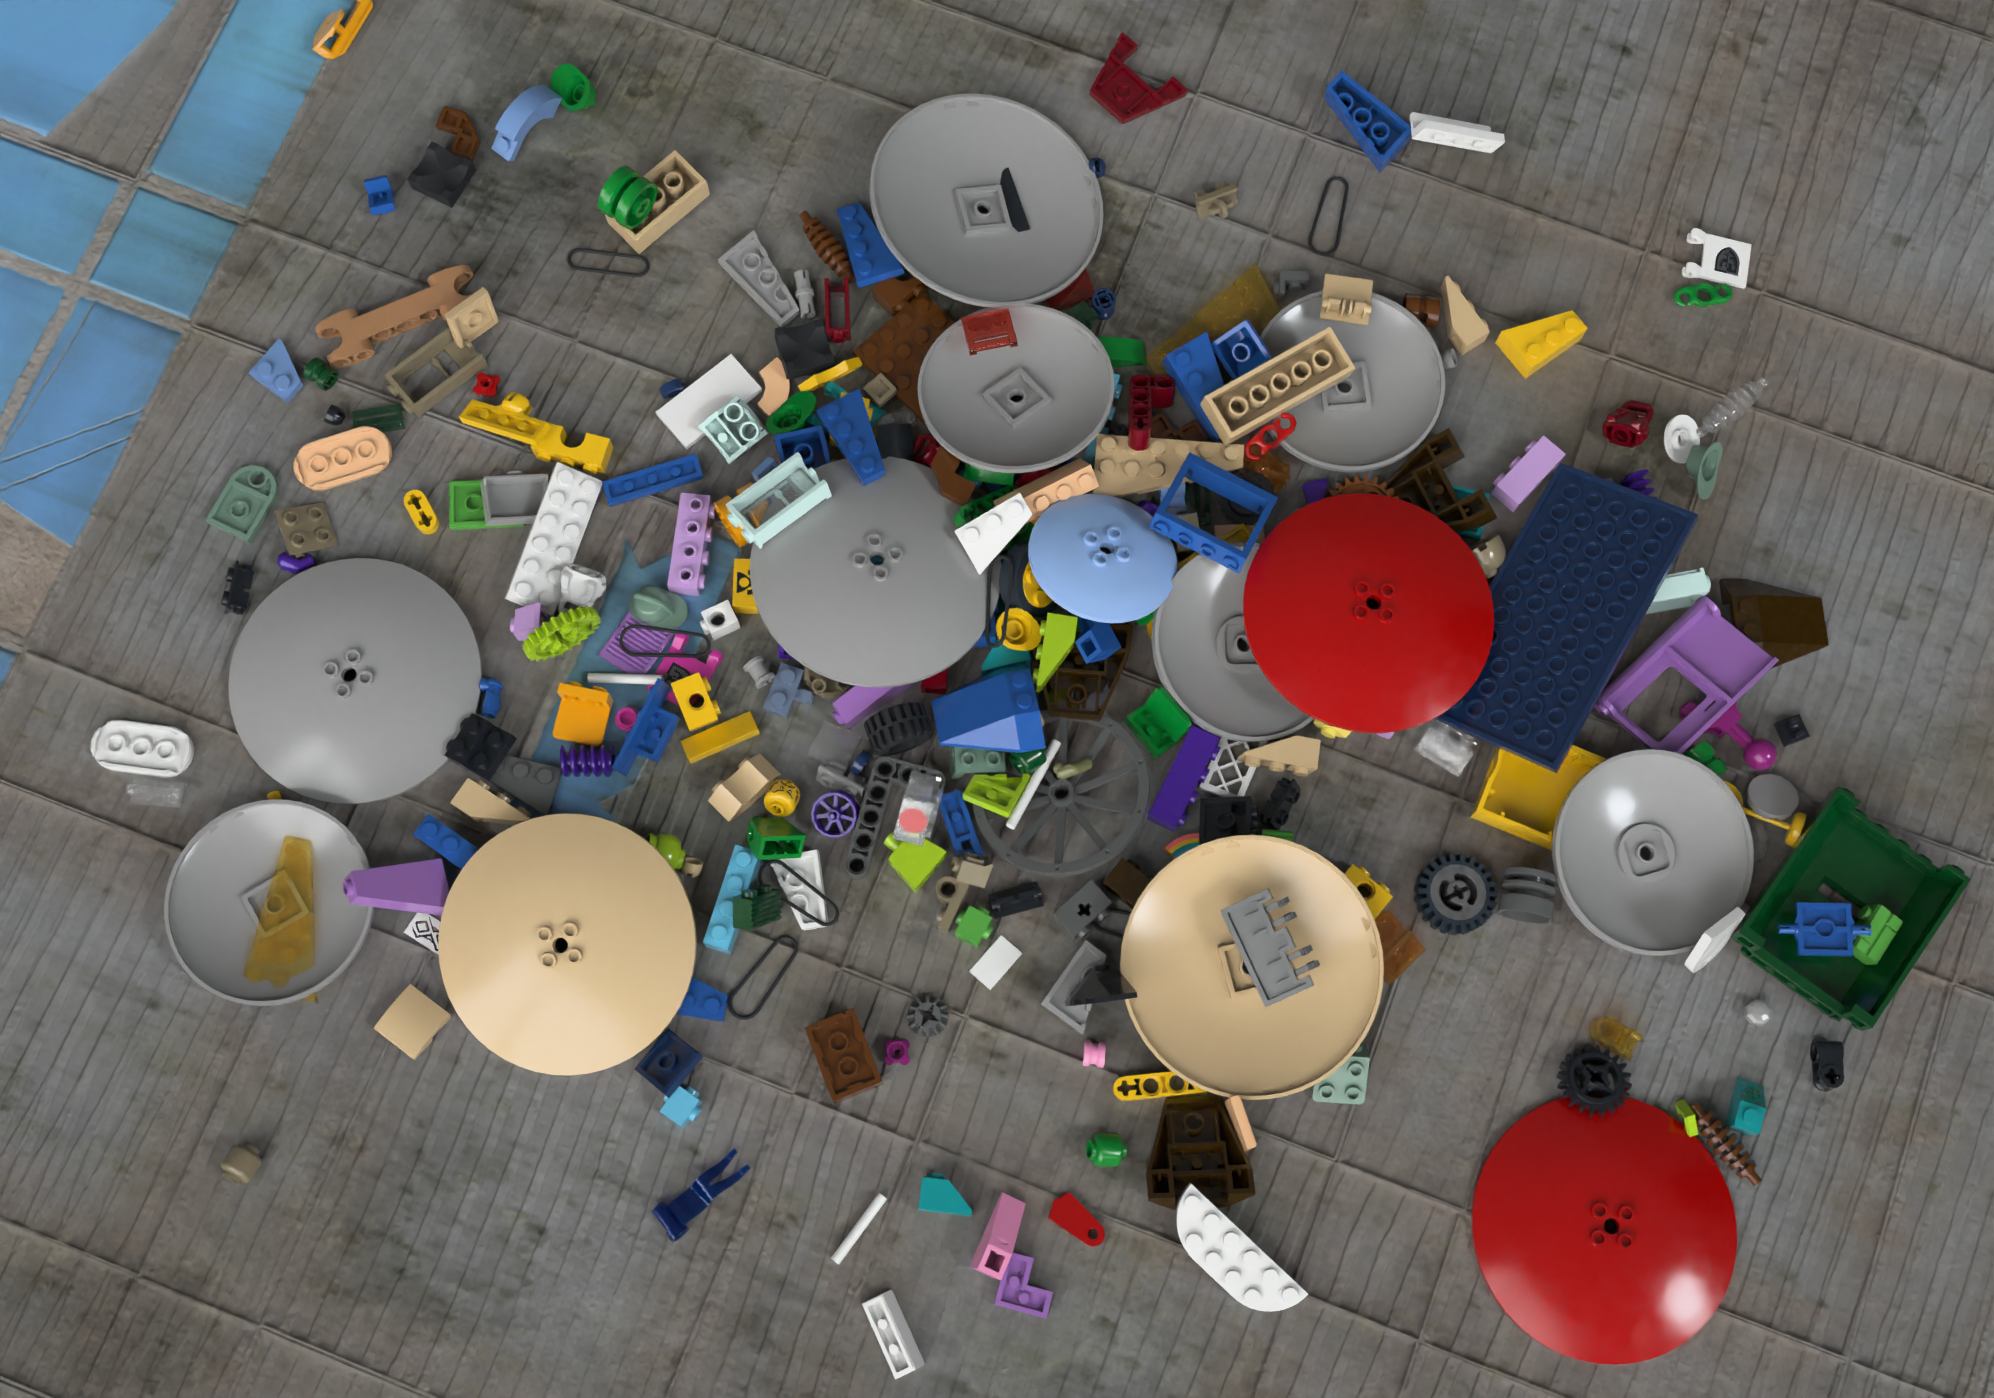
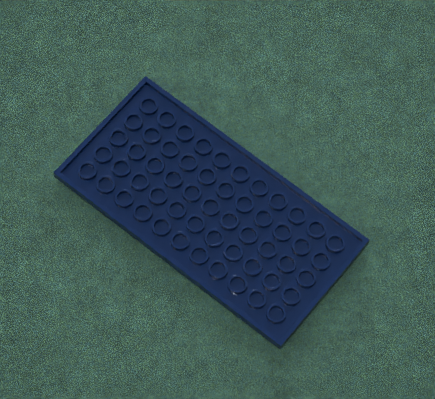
[1435,463,1699,773]

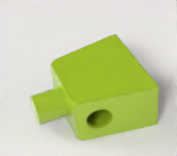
[883,832,947,893]

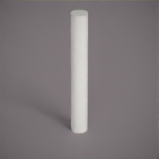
[587,673,664,685]
[831,1193,887,1264]

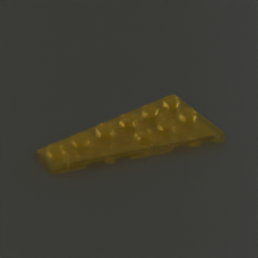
[1145,263,1280,376]

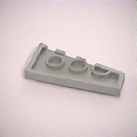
[718,230,800,327]

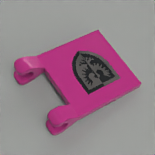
[646,634,723,707]

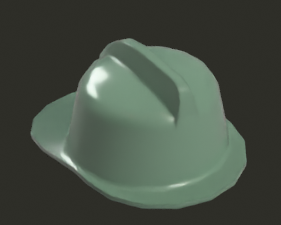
[1686,441,1723,500]
[629,586,688,629]

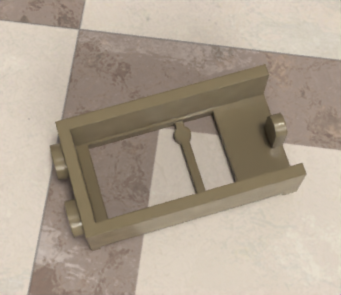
[384,327,489,419]

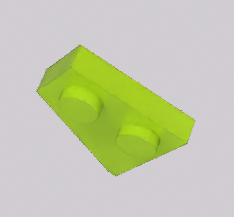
[963,774,1031,818]

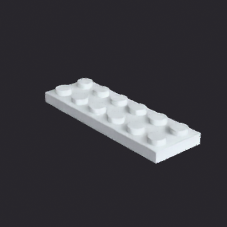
[505,462,603,617]

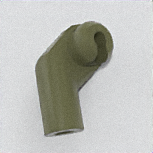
[1053,757,1092,779]

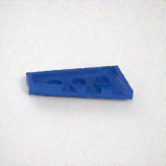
[837,202,905,288]

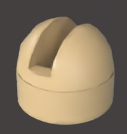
[681,857,703,878]

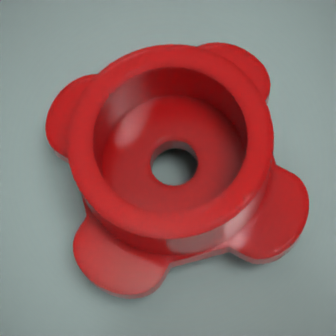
[473,372,500,397]

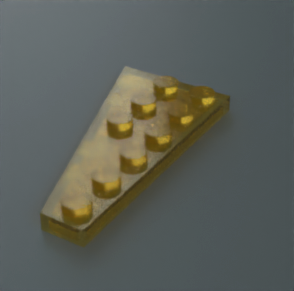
[243,835,318,1003]

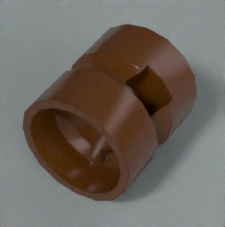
[1402,293,1440,328]

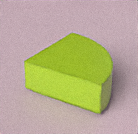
[1675,1099,1698,1137]

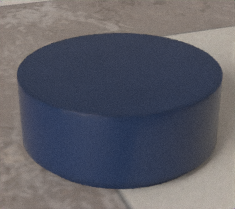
[659,379,685,399]
[850,750,871,775]

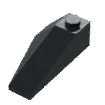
[1065,964,1138,1007]

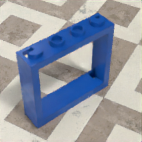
[1149,452,1278,574]

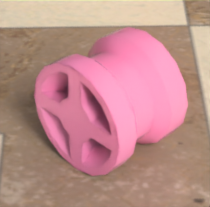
[1082,1040,1106,1068]

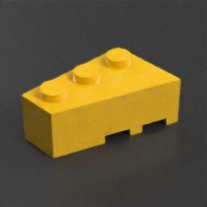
[1495,310,1588,379]

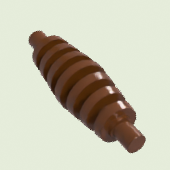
[799,211,856,284]
[1689,1101,1762,1186]

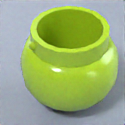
[645,833,685,870]

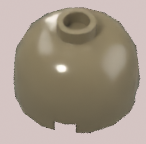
[1469,534,1506,579]

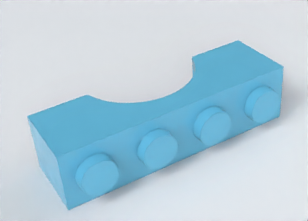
[703,845,762,955]

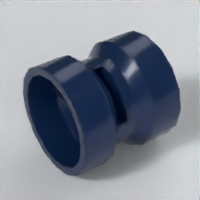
[1091,288,1116,320]

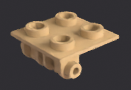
[1319,274,1373,326]

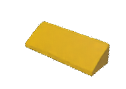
[680,711,760,764]

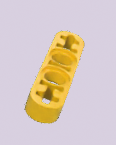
[1113,1071,1208,1101]

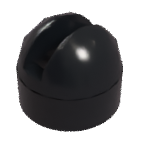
[325,404,346,426]

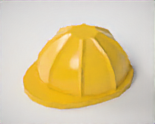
[996,608,1042,651]

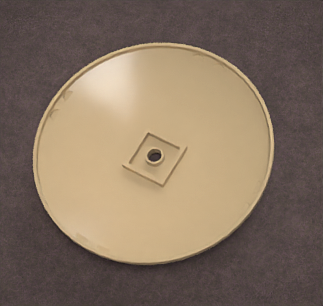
[438,813,697,1075]
[1120,835,1384,1100]

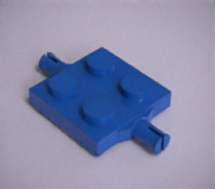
[1777,902,1872,957]

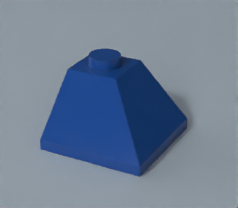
[1211,319,1273,380]

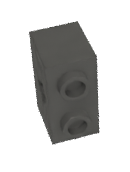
[1053,880,1112,941]

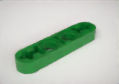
[953,485,1018,528]

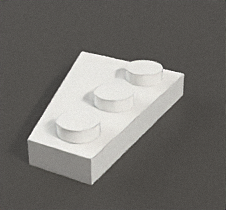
[955,493,1033,575]

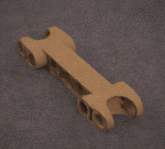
[315,265,474,368]

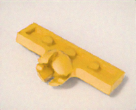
[459,391,551,446]

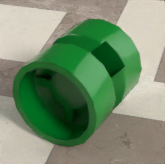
[1684,740,1728,776]

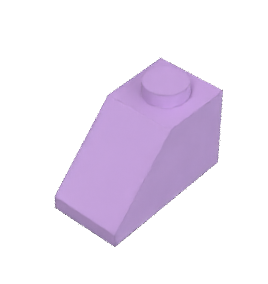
[510,603,550,641]

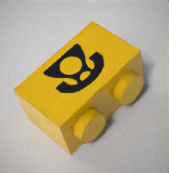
[732,559,759,614]

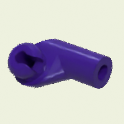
[277,552,316,574]

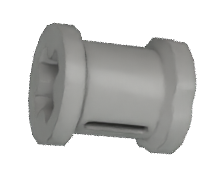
[743,656,775,689]

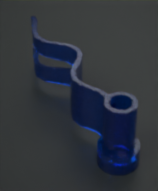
[651,1148,751,1243]

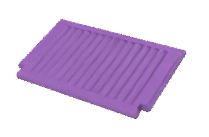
[598,610,681,674]

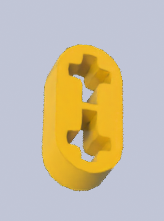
[404,490,439,535]

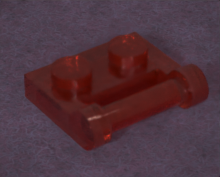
[961,308,1018,356]

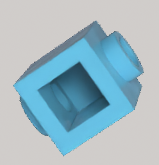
[659,1085,702,1128]

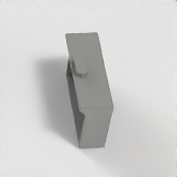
[480,471,548,526]

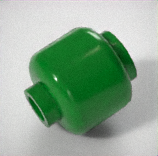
[1086,1132,1127,1167]

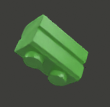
[1853,904,1903,965]

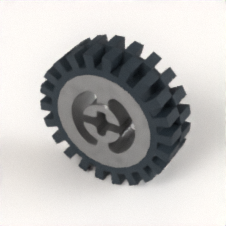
[1414,853,1498,935]

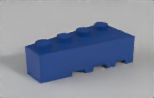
[1161,332,1224,443]

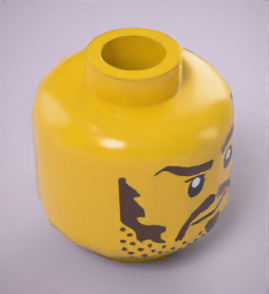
[764,779,800,817]

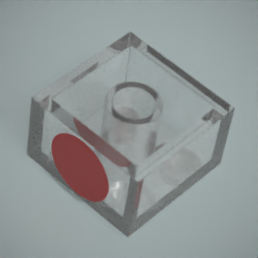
[893,770,944,846]

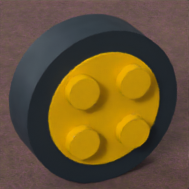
[999,541,1058,617]

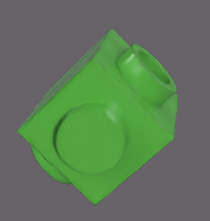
[955,905,994,948]

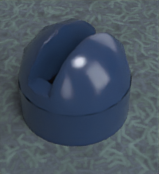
[1089,157,1106,179]

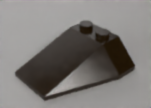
[1719,579,1829,669]
[1146,1096,1256,1210]

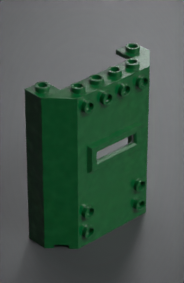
[1731,786,1971,1031]

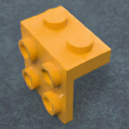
[552,681,613,747]

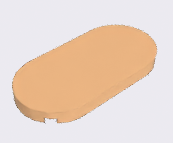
[293,426,392,491]

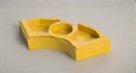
[798,357,862,392]

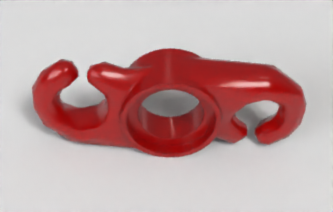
[1244,413,1297,461]

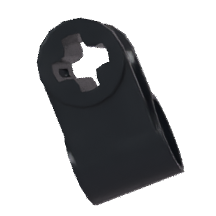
[1810,1040,1844,1092]

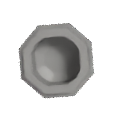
[1744,999,1772,1026]

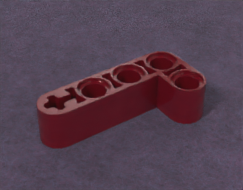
[1128,375,1176,451]

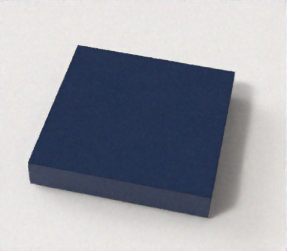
[635,1028,703,1098]

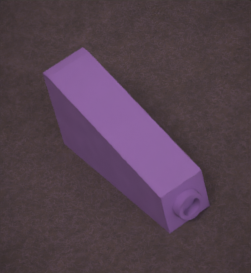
[832,682,917,729]
[343,858,450,915]

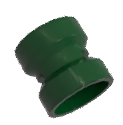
[304,357,339,391]

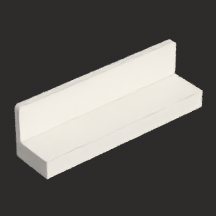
[1410,112,1505,153]

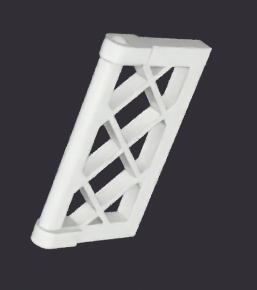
[1199,737,1268,797]

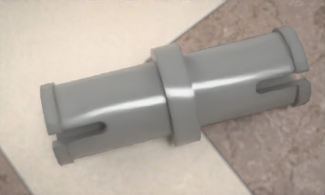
[794,269,816,319]

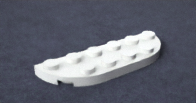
[1176,1183,1308,1312]

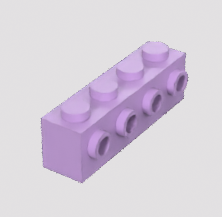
[667,493,716,597]

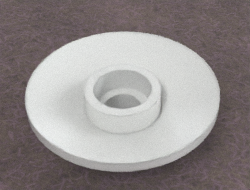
[1664,415,1700,463]

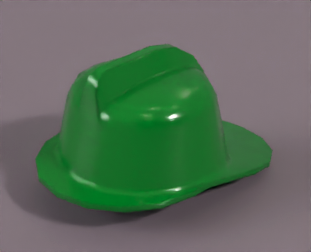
[550,64,597,112]
[766,391,817,434]

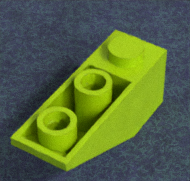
[1032,613,1078,692]

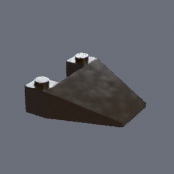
[1386,428,1497,532]
[1030,617,1133,721]

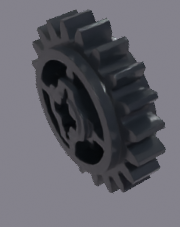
[1556,1045,1632,1117]

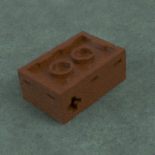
[804,1008,883,1104]

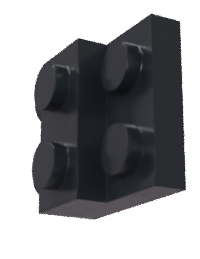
[444,713,517,781]
[1199,796,1258,845]

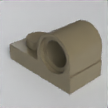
[936,876,970,934]

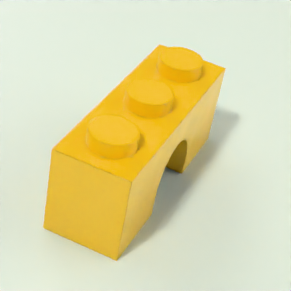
[531,423,614,474]

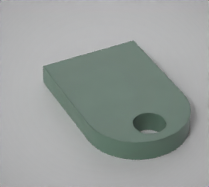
[205,465,279,543]

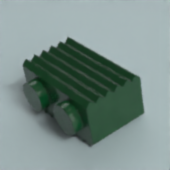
[733,884,782,931]

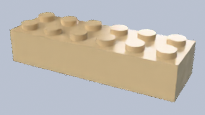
[1200,327,1356,446]

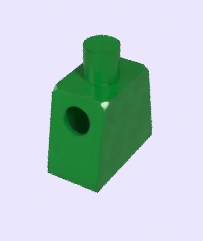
[746,815,806,860]

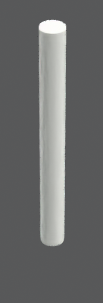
[1006,739,1061,829]

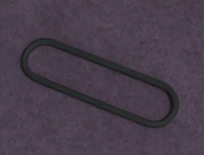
[567,248,650,277]

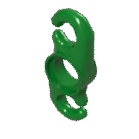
[1673,283,1733,308]

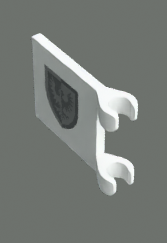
[1682,228,1752,289]

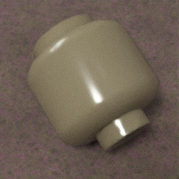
[221,1143,262,1185]

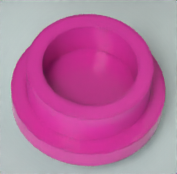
[615,707,638,732]

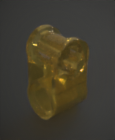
[1589,1016,1643,1061]

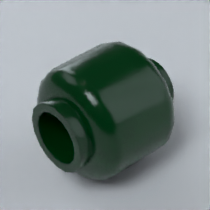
[1009,746,1047,774]

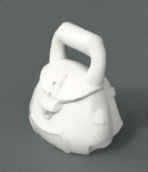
[558,564,606,614]

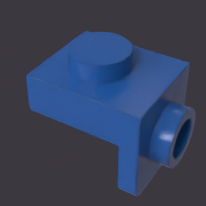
[364,175,396,216]

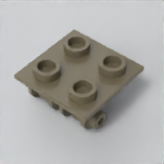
[274,502,338,559]

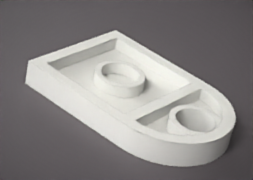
[1684,907,1745,973]

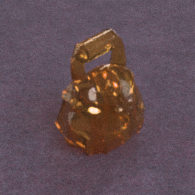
[1243,445,1290,492]

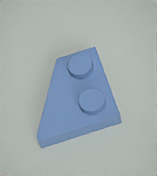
[249,338,304,403]

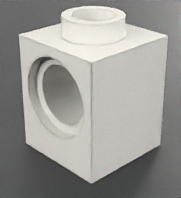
[700,600,740,641]

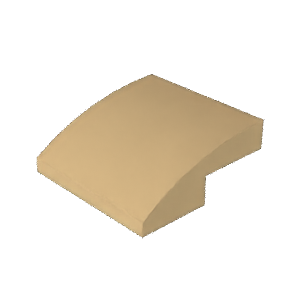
[374,984,451,1060]

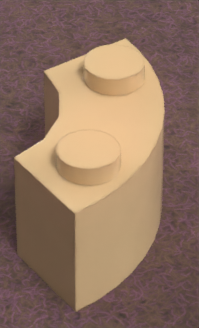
[708,754,781,822]

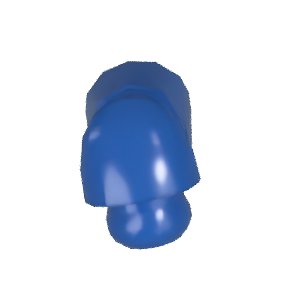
[479,677,504,719]

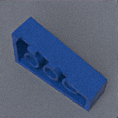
[1324,71,1412,173]

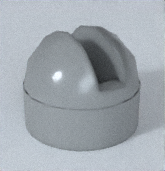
[1440,348,1458,369]

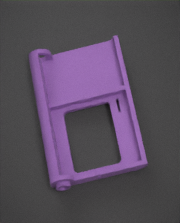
[1595,596,1779,754]

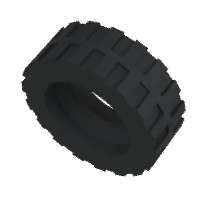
[1218,468,1275,526]

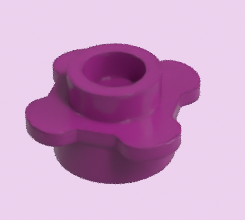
[884,1039,910,1065]

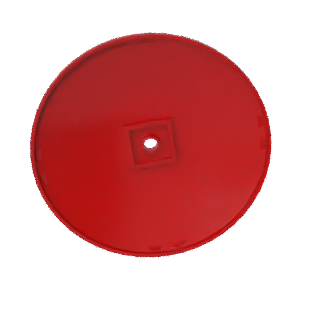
[1242,493,1494,733]
[1471,1095,1737,1365]

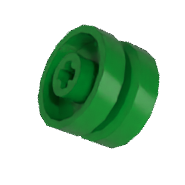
[597,165,658,230]

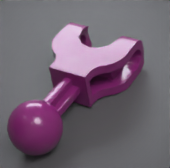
[1679,701,1777,770]

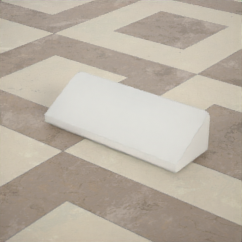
[862,1290,925,1379]

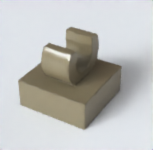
[863,373,897,408]

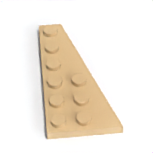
[1093,434,1244,499]

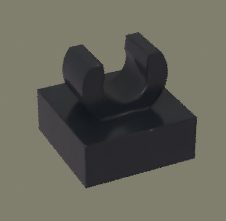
[1773,714,1810,747]

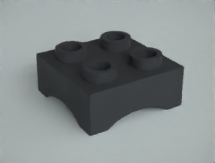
[407,141,476,208]
[775,319,834,379]

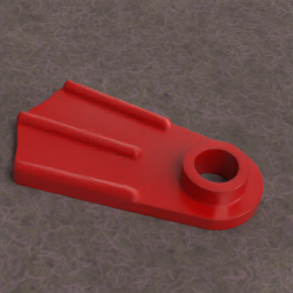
[1048,1192,1105,1247]

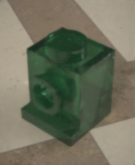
[1063,301,1098,330]

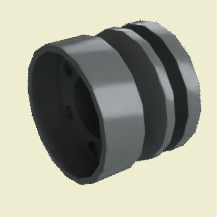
[1497,867,1558,924]

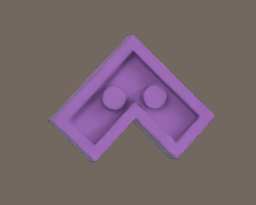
[994,1253,1053,1319]

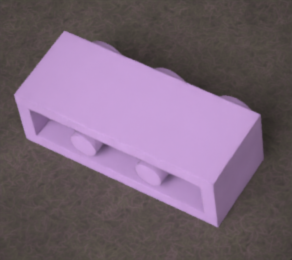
[1491,435,1566,512]

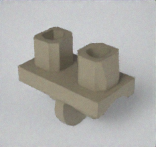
[1194,181,1238,220]

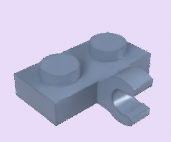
[763,663,814,718]

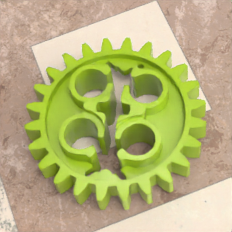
[522,605,601,662]

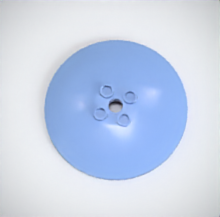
[1028,494,1177,623]

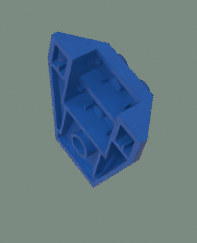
[931,663,1045,753]

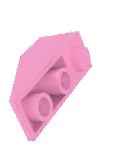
[969,1192,1026,1280]

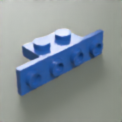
[612,678,681,777]

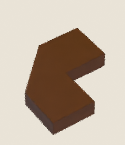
[436,106,481,161]
[1151,412,1209,442]
[931,445,976,506]

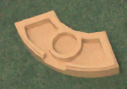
[757,357,790,417]

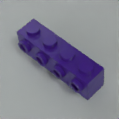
[1147,725,1221,832]

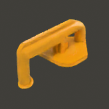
[312,0,373,59]

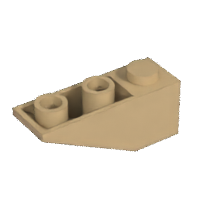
[1441,276,1490,355]
[1237,735,1321,776]
[450,778,532,825]

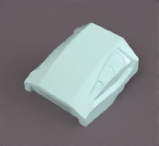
[698,395,769,464]

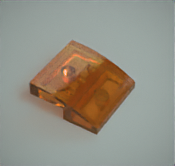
[1375,911,1426,985]

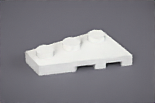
[768,850,828,931]

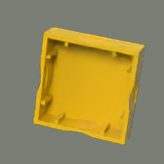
[1470,745,1606,851]

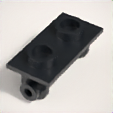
[221,561,254,615]
[1260,777,1301,830]
[988,881,1044,919]

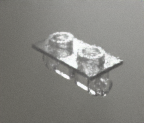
[126,778,185,808]

